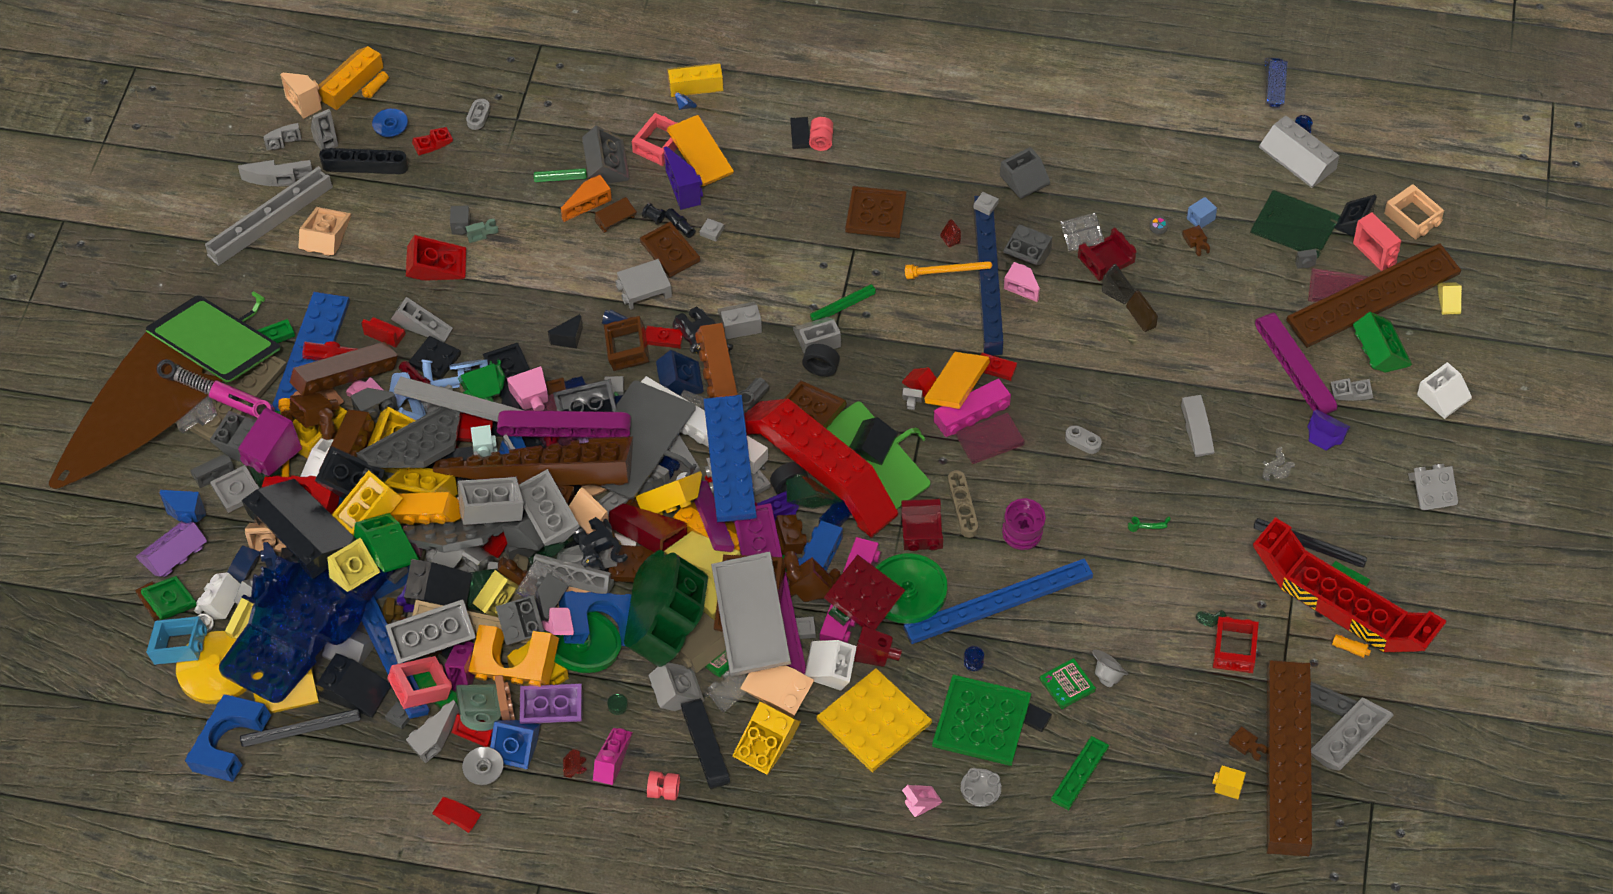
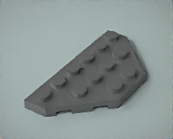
[356,406,461,468]
[403,518,506,553]

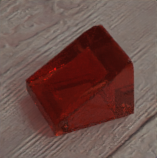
[940,219,961,247]

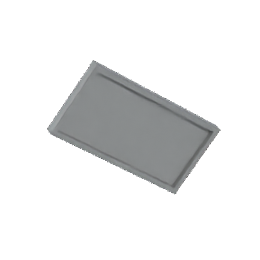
[711,552,791,677]

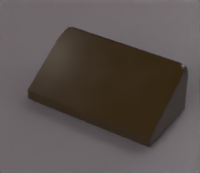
[1126,290,1158,332]

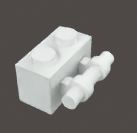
[194,573,241,620]

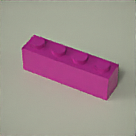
[934,378,1011,437]

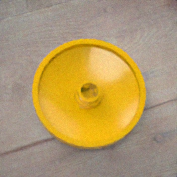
[176,631,258,704]

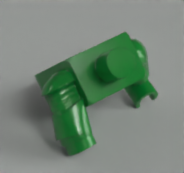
[458,360,505,402]

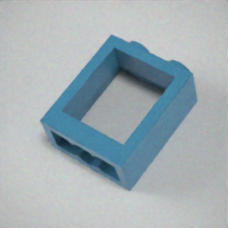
[146,616,207,665]

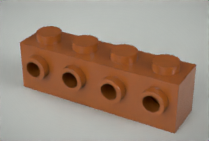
[695,323,737,398]

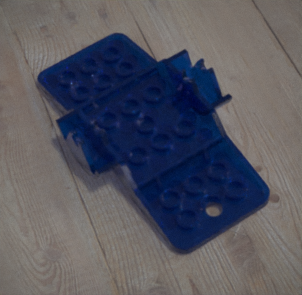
[219,556,396,703]

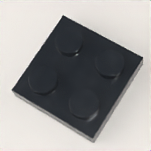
[409,336,461,380]

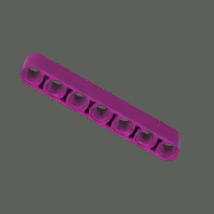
[1255,312,1337,414]
[497,410,631,438]

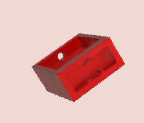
[1213,617,1259,673]

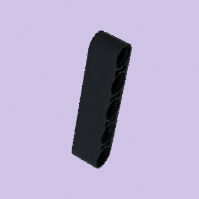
[319,148,408,174]
[681,698,730,789]

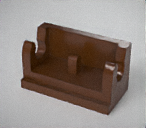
[595,197,637,233]

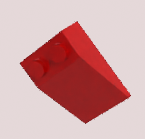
[406,235,466,281]

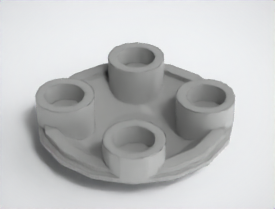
[961,768,1001,807]

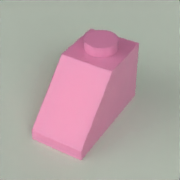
[1004,262,1040,302]

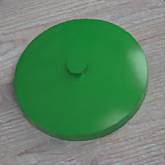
[875,553,948,624]
[544,611,621,673]

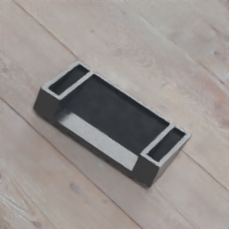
[241,479,357,579]

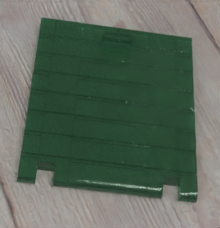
[1250,190,1340,258]

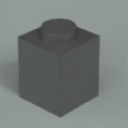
[450,206,471,235]

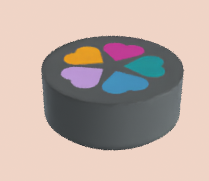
[1149,216,1168,234]

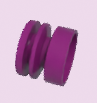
[1002,498,1046,550]

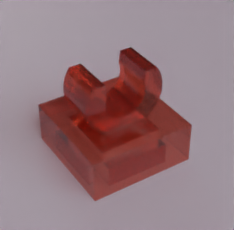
[563,749,587,778]

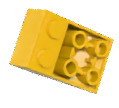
[732,702,801,775]

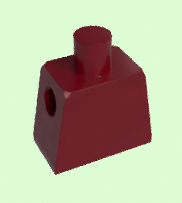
[854,626,902,667]

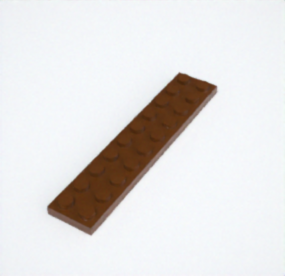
[1286,243,1461,348]

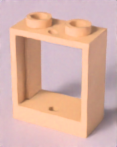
[1384,184,1444,240]

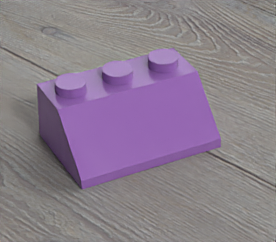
[136,521,207,577]
[520,684,583,724]

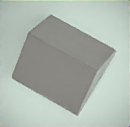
[322,624,374,665]

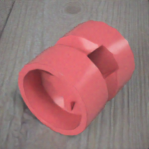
[809,117,833,151]
[647,771,680,801]

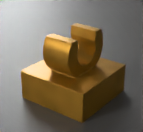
[382,597,403,624]

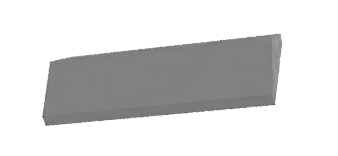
[519,469,580,546]
[1311,697,1394,770]

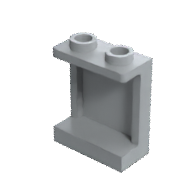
[615,259,672,310]

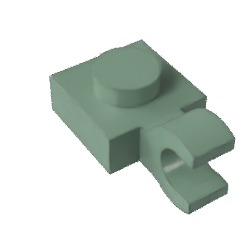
[465,219,499,243]

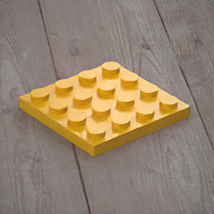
[817,668,932,773]

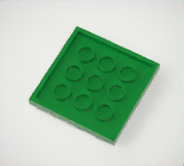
[932,675,1032,766]

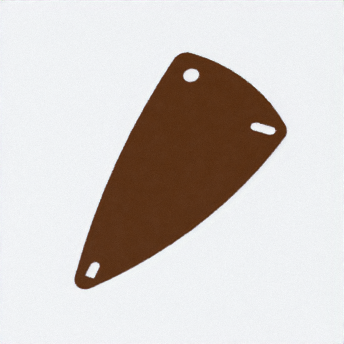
[49,332,223,489]

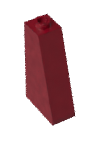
[609,503,687,552]

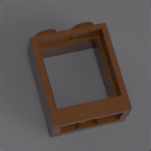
[604,316,650,371]

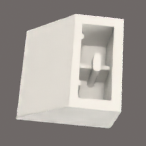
[1417,362,1472,419]
[805,640,857,691]

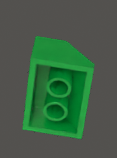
[1353,312,1412,373]

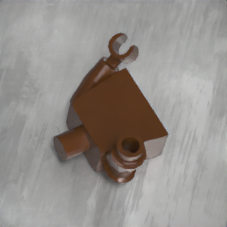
[281,393,339,440]
[783,551,841,602]

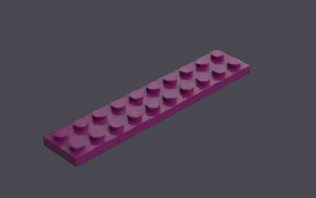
[734,503,806,675]

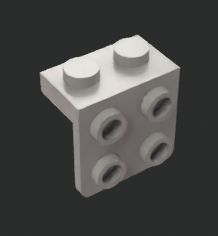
[1408,464,1458,510]

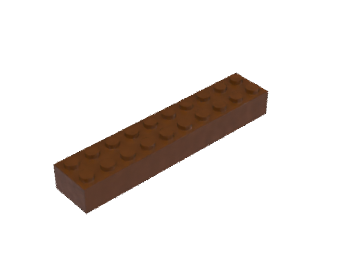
[1267,660,1312,857]

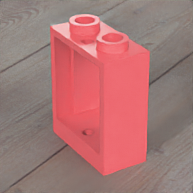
[632,113,678,166]
[1353,213,1401,271]
[388,656,452,709]

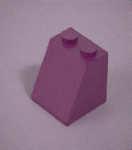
[238,407,302,476]

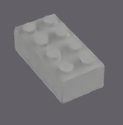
[385,599,476,664]

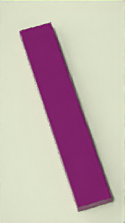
[693,481,734,552]

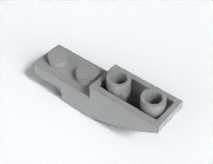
[238,160,313,186]

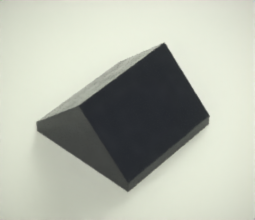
[1335,194,1377,237]
[849,417,898,465]

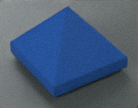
[675,93,697,110]

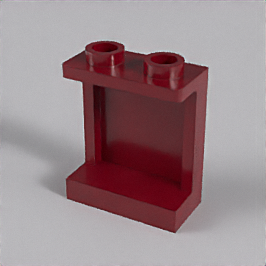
[1078,228,1136,281]
[901,499,943,551]

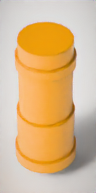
[362,71,389,98]
[1332,634,1371,658]

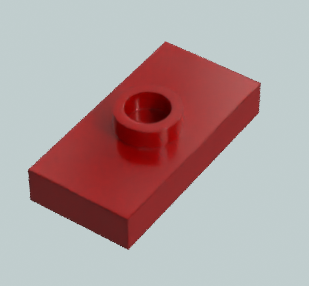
[646,326,683,349]
[980,353,1017,381]

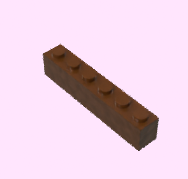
[290,342,398,396]

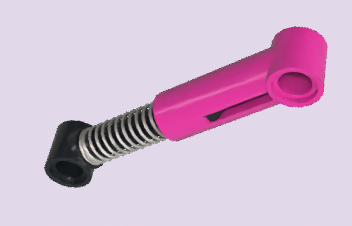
[157,359,275,418]

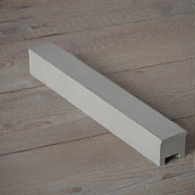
[205,166,333,266]

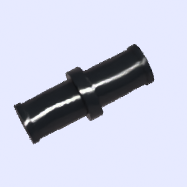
[665,208,696,238]

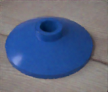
[372,108,408,137]

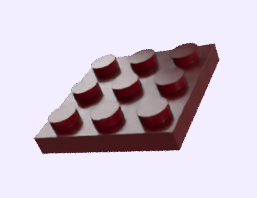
[824,554,905,630]

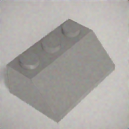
[458,477,524,525]

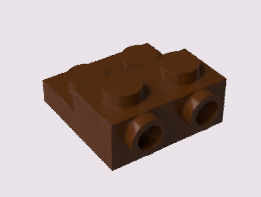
[775,514,807,555]

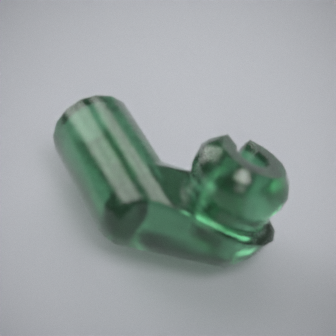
[1196,610,1227,627]

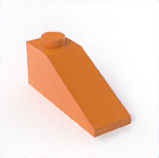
[561,175,612,222]

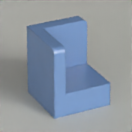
[1187,197,1217,228]

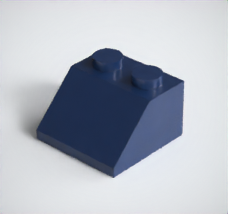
[656,350,704,396]

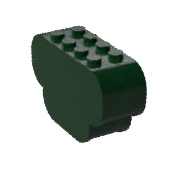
[624,550,708,667]

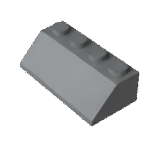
[1259,115,1339,188]

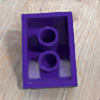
[663,146,703,210]

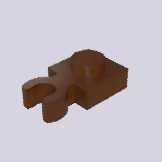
[1182,225,1210,256]
[1229,726,1268,761]

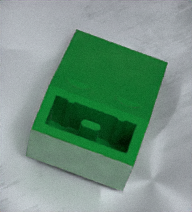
[354,513,419,573]

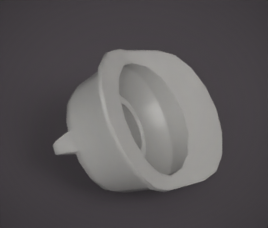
[1092,649,1128,687]

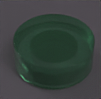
[607,694,628,715]

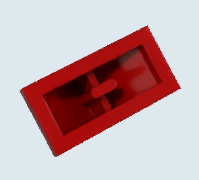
[902,367,937,397]

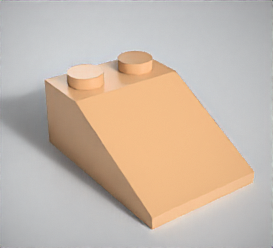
[299,207,351,255]
[740,665,814,718]

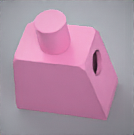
[507,366,548,411]

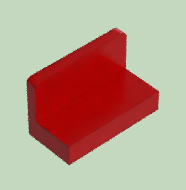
[361,317,406,348]
[451,713,493,747]

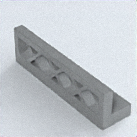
[532,554,614,594]

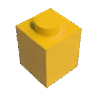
[1212,765,1246,800]

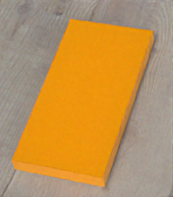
[667,115,734,187]
[924,352,990,409]

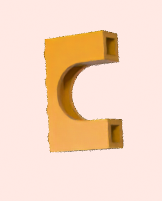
[468,625,559,687]

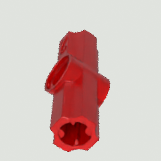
[302,341,357,361]

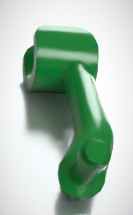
[1128,516,1171,532]

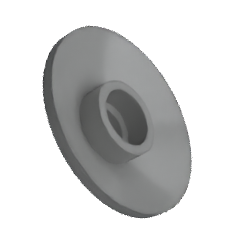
[462,747,504,785]

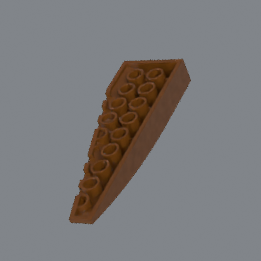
[433,436,633,486]

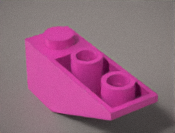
[593,728,632,785]

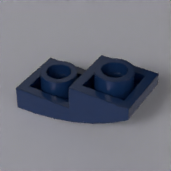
[260,542,284,584]
[227,545,260,584]

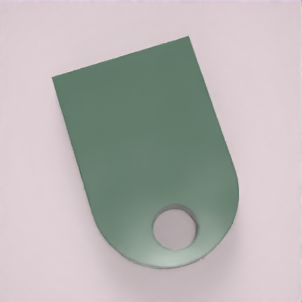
[456,684,501,731]

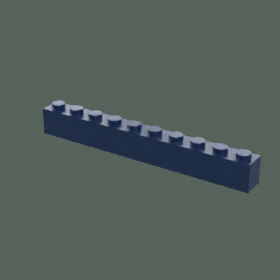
[974,196,1003,355]

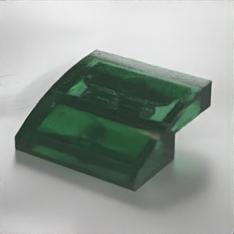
[529,534,574,565]

